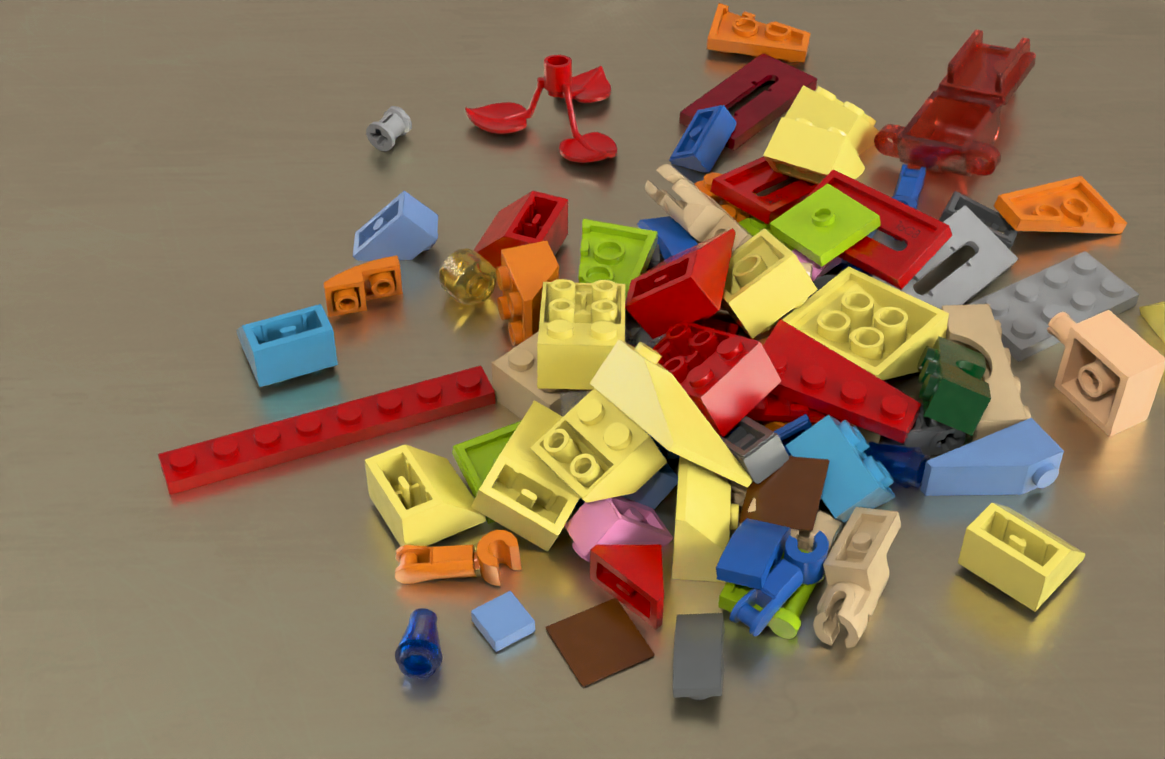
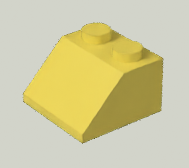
[721,229,818,339]
[672,456,739,583]

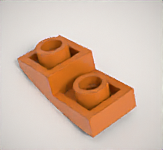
[323,255,403,317]

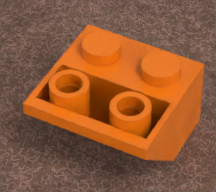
[496,241,559,346]

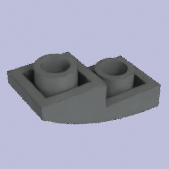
[673,613,725,700]

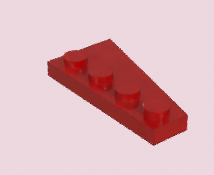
[763,319,921,444]

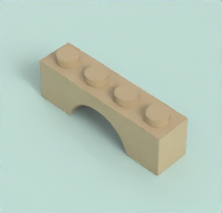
[941,304,1031,444]

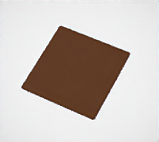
[739,456,830,531]
[546,598,655,687]

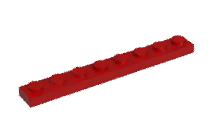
[158,365,496,495]

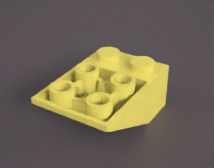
[537,279,625,390]
[471,400,580,552]

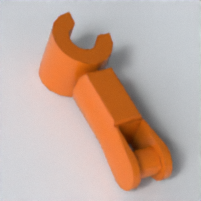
[395,530,522,586]

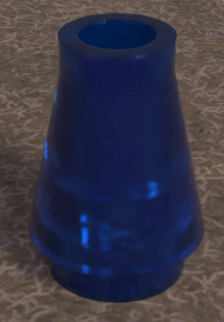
[865,441,930,489]
[395,608,443,679]

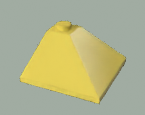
[782,266,949,380]
[590,339,753,488]

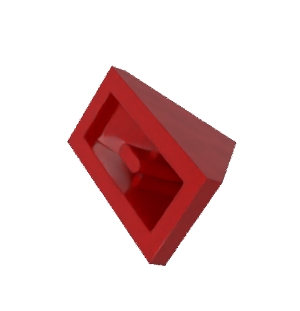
[590,544,664,630]

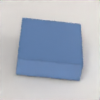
[471,590,535,652]

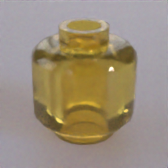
[439,248,497,306]

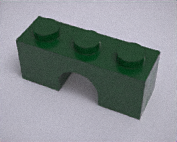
[917,336,991,436]

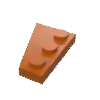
[707,3,811,62]
[994,176,1127,234]

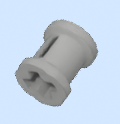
[366,106,412,151]

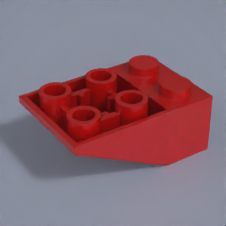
[625,228,736,339]
[652,321,782,437]

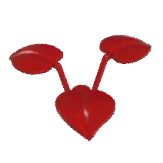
[465,55,617,163]

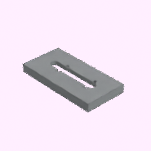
[872,205,1018,309]

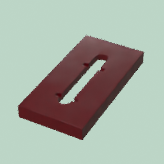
[679,53,817,151]

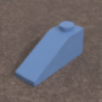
[920,418,1064,496]

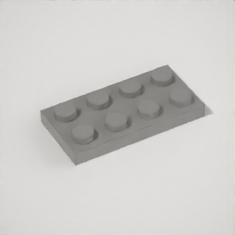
[969,251,1139,362]

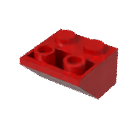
[470,191,568,269]

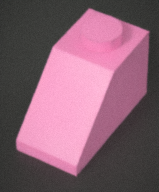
[564,496,673,562]

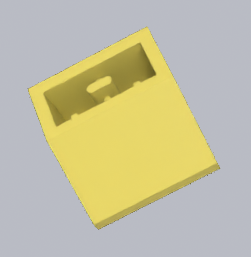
[784,85,884,156]
[763,117,865,185]
[530,388,667,503]
[365,444,486,546]
[958,503,1086,612]

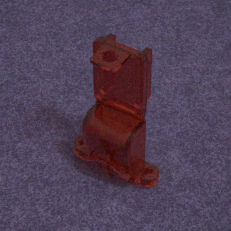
[874,30,1036,177]

